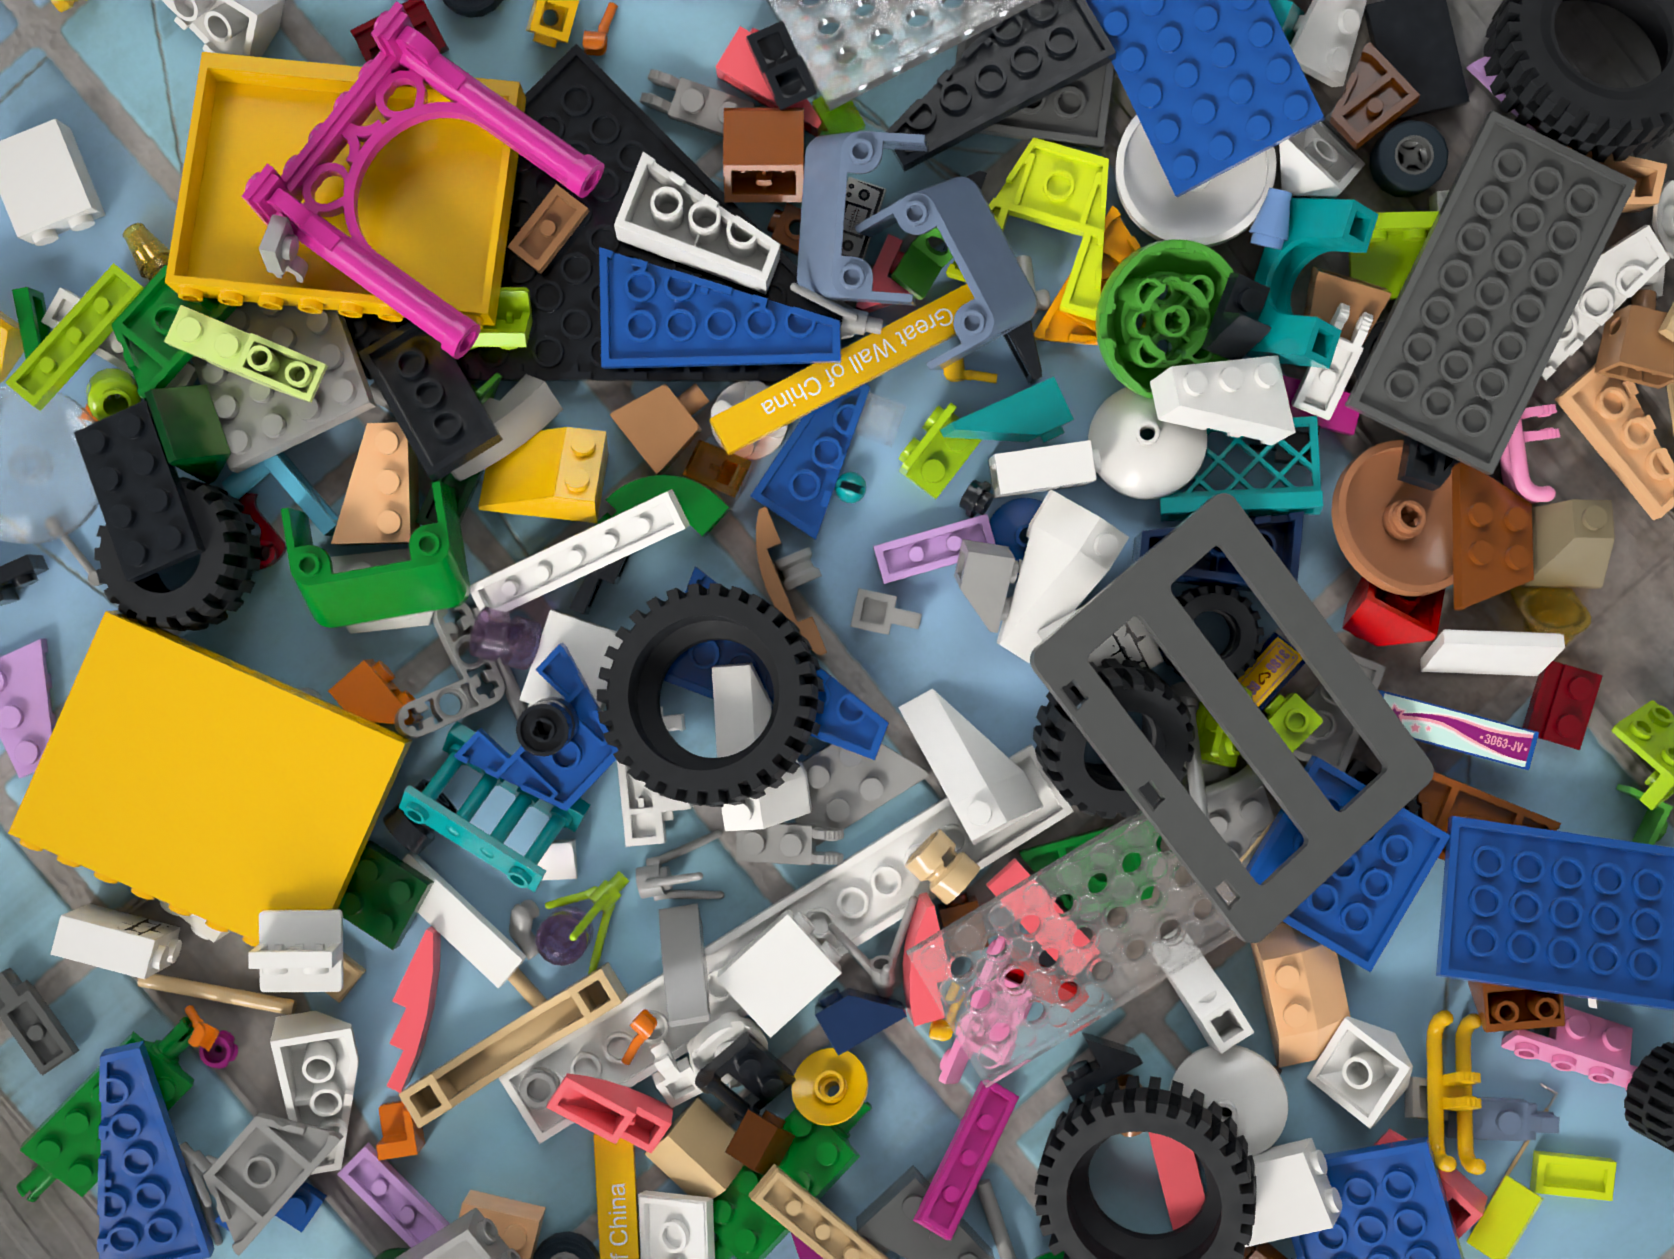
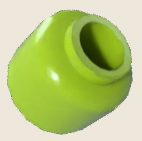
[86,368,142,420]

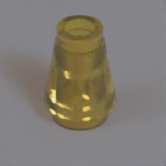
[123,223,170,282]

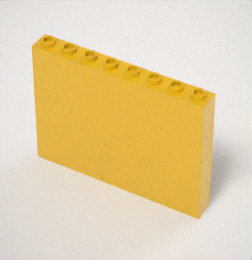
[165,52,526,329]
[8,610,412,947]

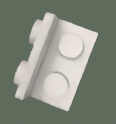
[248,910,343,992]

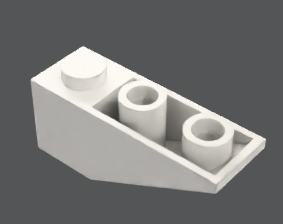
[1148,926,1254,1054]

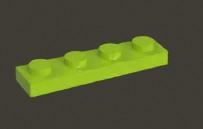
[5,263,144,412]

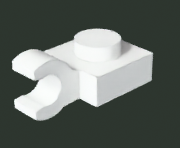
[649,1039,703,1109]

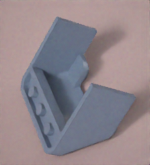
[797,131,928,306]
[854,177,1038,370]

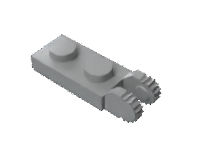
[639,69,755,137]
[736,822,844,865]

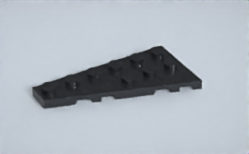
[886,0,1116,172]

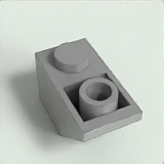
[954,539,1018,633]

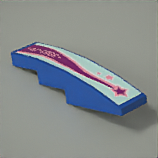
[1378,690,1539,770]

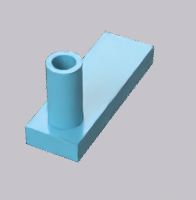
[222,452,339,536]

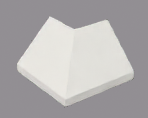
[1279,122,1365,199]
[1307,1016,1413,1129]

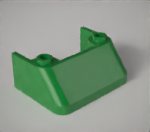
[281,481,470,628]

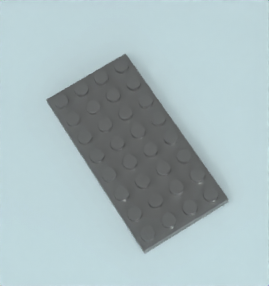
[1345,110,1637,475]

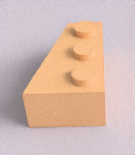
[331,422,420,545]

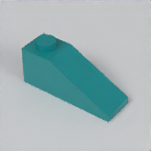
[940,376,1074,443]

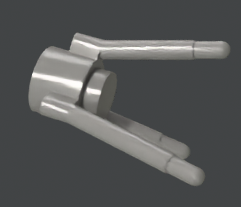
[636,830,724,901]

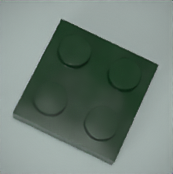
[337,840,434,950]

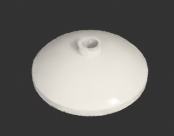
[1088,387,1207,500]
[1169,1045,1288,1156]

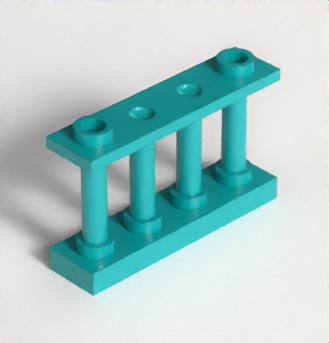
[399,721,591,893]

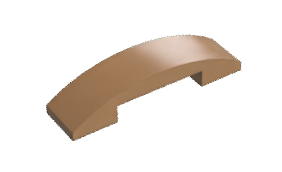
[756,506,827,656]

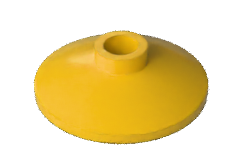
[791,1048,868,1126]

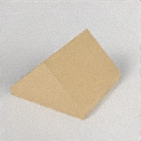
[644,1096,744,1199]

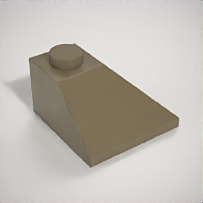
[1521,499,1615,589]

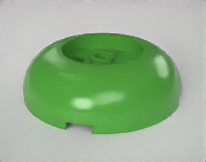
[1095,239,1234,400]

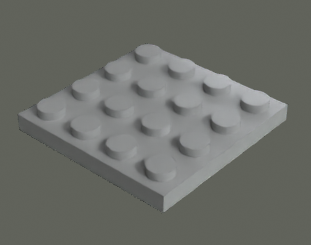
[192,301,376,473]

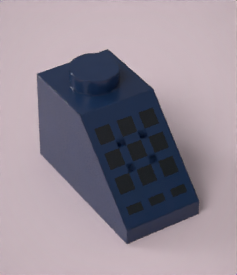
[815,988,907,1056]

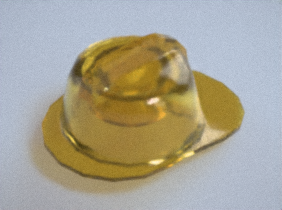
[1510,585,1591,646]

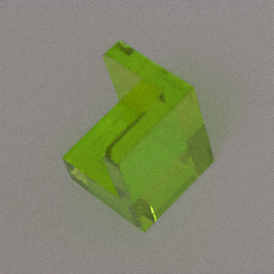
[812,83,866,135]

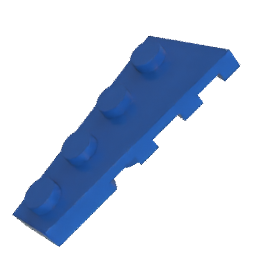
[750,383,870,540]

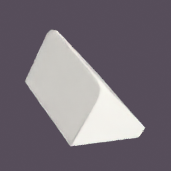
[538,839,578,881]

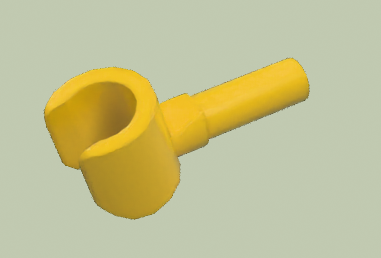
[943,358,998,384]
[929,989,965,1041]

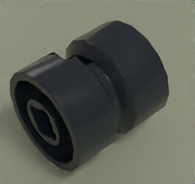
[516,697,579,757]
[383,779,458,854]

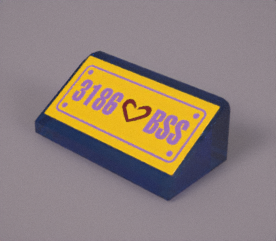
[1236,632,1306,711]

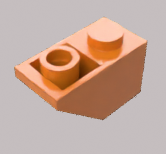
[328,659,423,725]

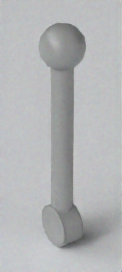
[47,517,102,586]

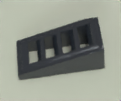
[1003,320,1042,385]

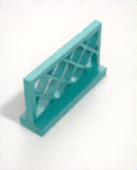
[1160,416,1324,521]

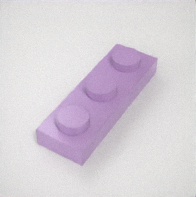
[873,514,995,584]
[337,1142,450,1248]

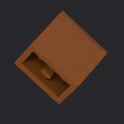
[723,108,805,202]
[1468,981,1565,1033]

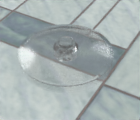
[0,386,99,544]

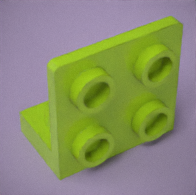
[1349,211,1439,299]
[898,402,982,500]
[1611,700,1674,810]

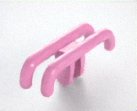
[1499,404,1560,504]

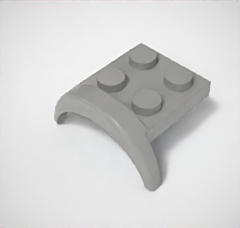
[1158,764,1274,867]

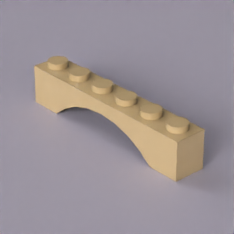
[398,962,628,1128]

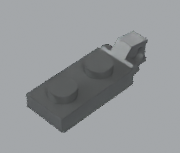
[0,968,79,1076]

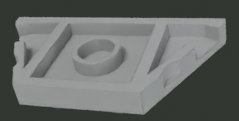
[795,744,929,846]
[203,1112,344,1256]

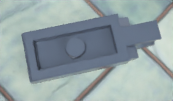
[1444,1097,1560,1142]

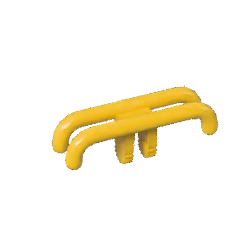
[1426,1010,1486,1175]

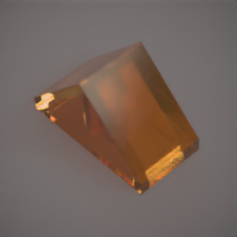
[682,439,754,501]

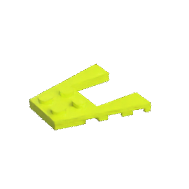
[946,138,1109,321]

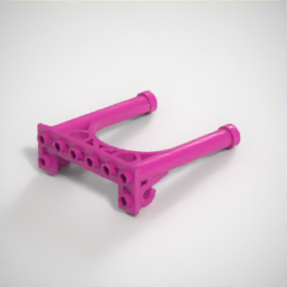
[241,1,604,359]

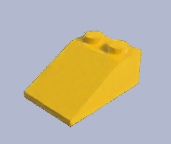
[478,427,609,523]

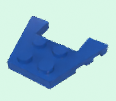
[454,643,618,811]

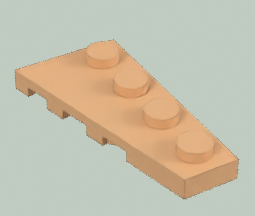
[1555,363,1674,520]

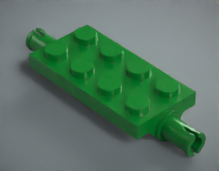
[16,1017,194,1202]
[713,1099,872,1259]

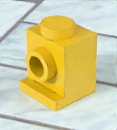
[526,0,579,48]

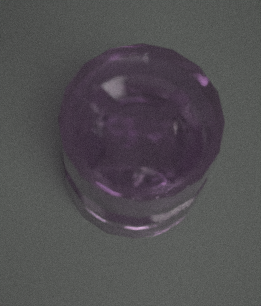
[469,606,541,671]
[535,906,594,966]

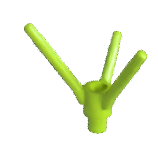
[545,871,630,974]

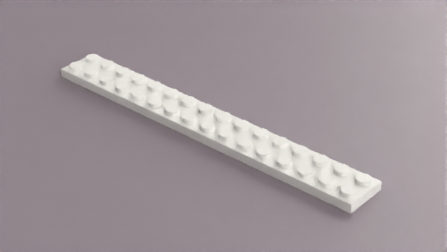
[499,744,1074,1144]

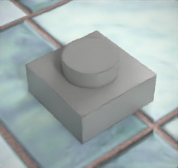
[1405,1077,1448,1121]

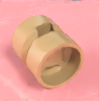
[905,828,980,905]

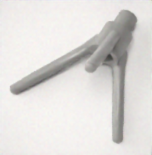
[790,283,884,340]
[828,896,918,997]
[179,1142,223,1246]

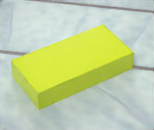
[1530,1150,1617,1201]
[1466,1175,1544,1259]

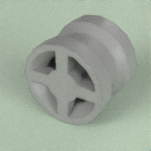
[774,547,822,591]

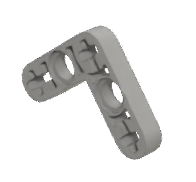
[394,602,505,739]

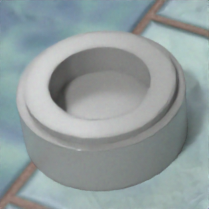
[519,1067,560,1110]

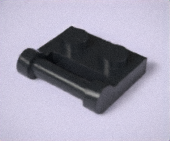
[695,1032,796,1122]

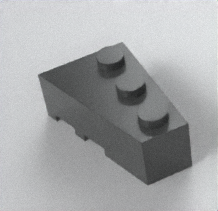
[856,1165,995,1259]

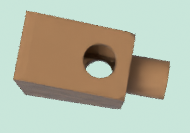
[1303,266,1392,346]
[1595,289,1674,389]
[610,383,710,475]

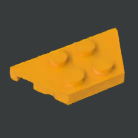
[1034,206,1141,346]

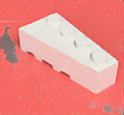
[614,152,781,295]

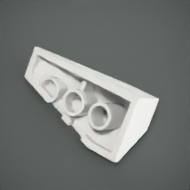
[162,0,285,57]
[997,490,1129,663]
[712,663,812,831]
[898,689,1043,845]
[270,1010,359,1175]

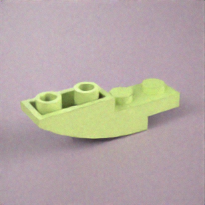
[164,305,328,403]

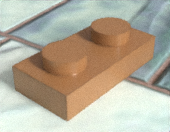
[508,184,590,274]

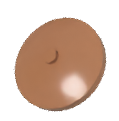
[1331,440,1453,597]

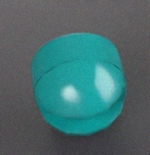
[835,472,866,504]

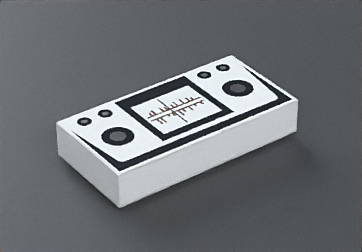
[842,177,886,260]

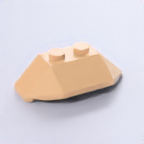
[1251,921,1351,1068]

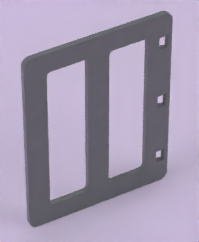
[1030,493,1434,943]

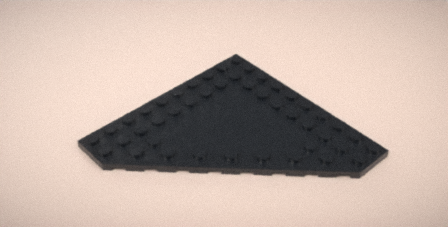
[344,44,843,382]

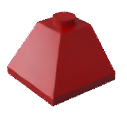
[1342,577,1446,647]

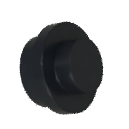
[959,480,994,518]

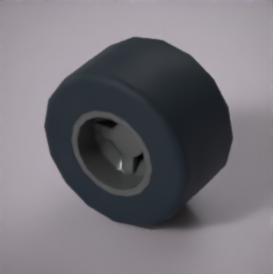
[1369,120,1449,198]

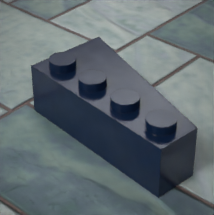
[1131,511,1304,592]

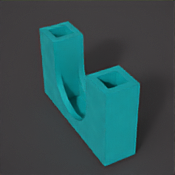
[1246,198,1379,369]

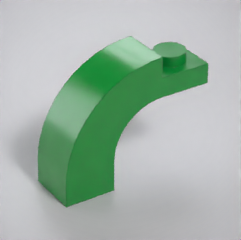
[594,475,731,538]

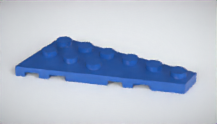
[599,247,841,369]
[664,566,889,760]
[97,1041,215,1259]

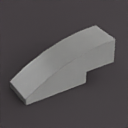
[451,374,563,481]
[659,903,710,1027]

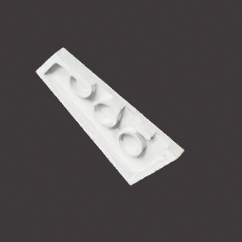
[1290,0,1367,87]
[1541,224,1670,381]

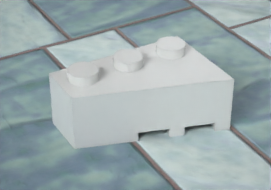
[1150,355,1296,446]

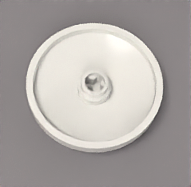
[1115,114,1276,247]

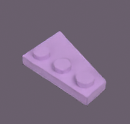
[0,638,56,779]

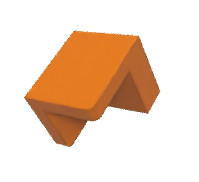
[376,1101,425,1161]

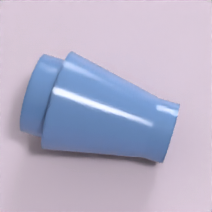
[1249,188,1292,250]

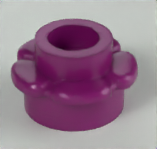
[199,1030,238,1069]

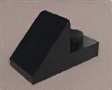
[1202,273,1272,360]
[1061,1032,1143,1100]

